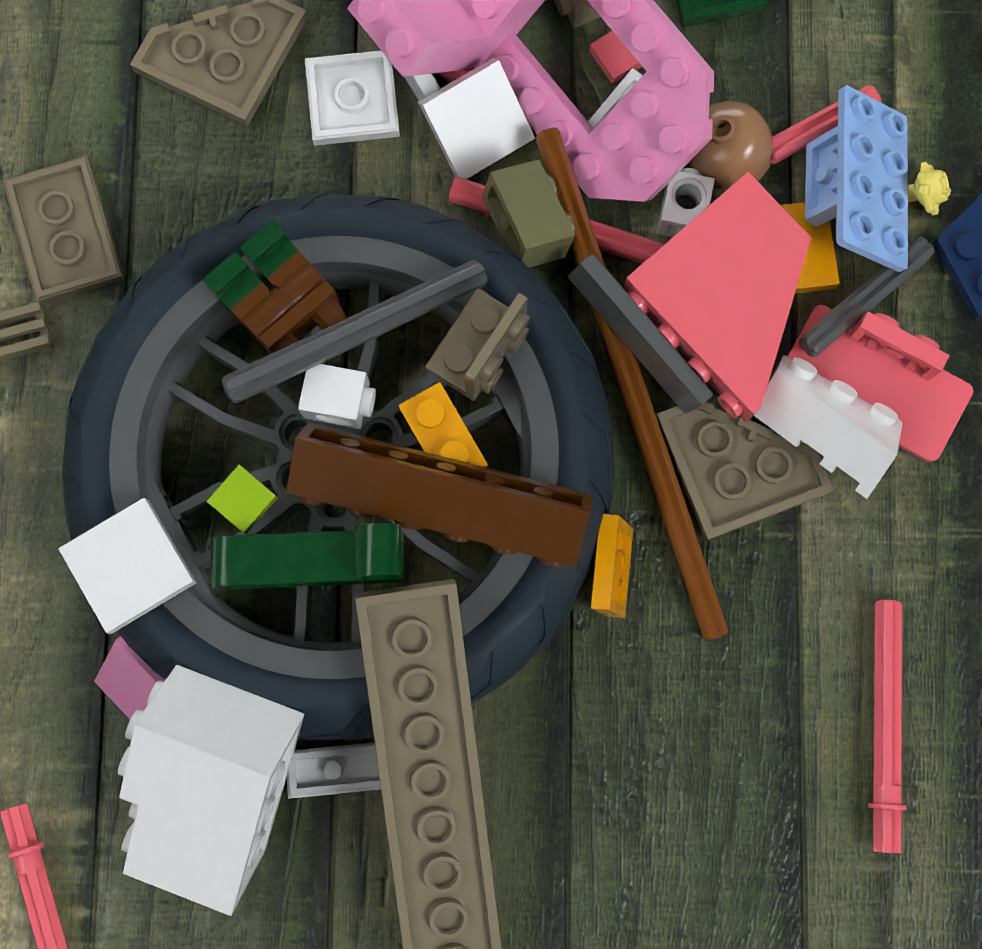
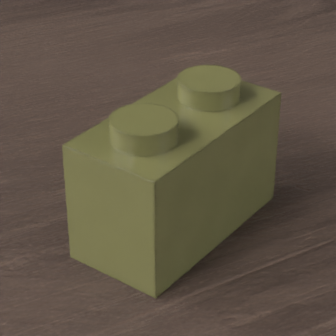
[482,159,575,268]

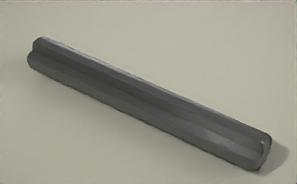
[799,237,935,357]

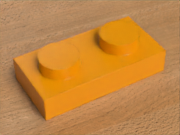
[398,382,489,468]

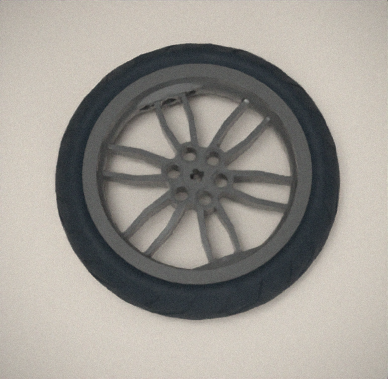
[62,194,614,740]

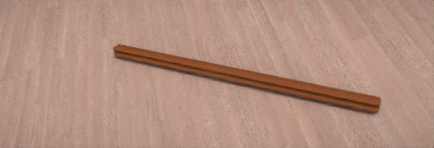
[536,127,728,640]

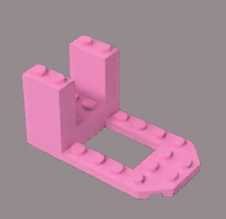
[347,0,714,202]

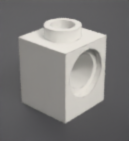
[656,168,715,237]
[298,364,376,429]

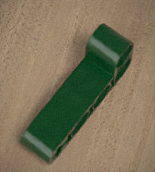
[211,523,405,589]

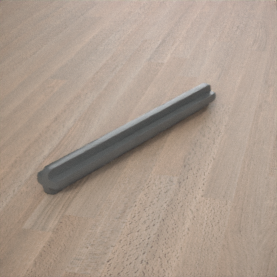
[222,260,487,403]

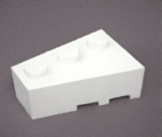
[754,355,903,499]

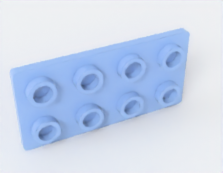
[805,85,908,272]

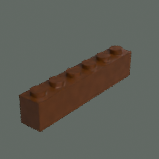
[286,423,594,567]

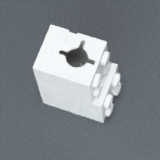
[118,665,304,916]

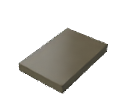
[3,155,125,305]

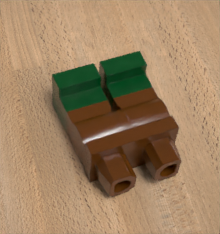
[202,219,347,354]

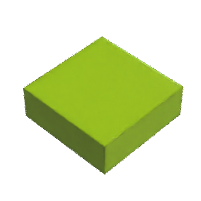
[207,465,278,534]

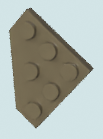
[130,0,308,127]
[656,401,834,541]

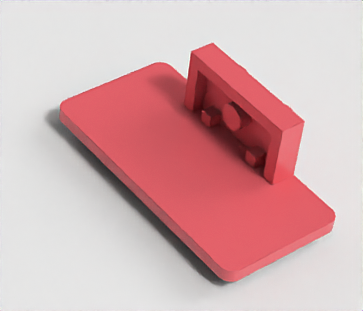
[787,305,973,462]

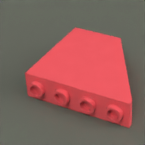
[623,172,811,423]

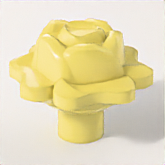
[908,162,951,216]

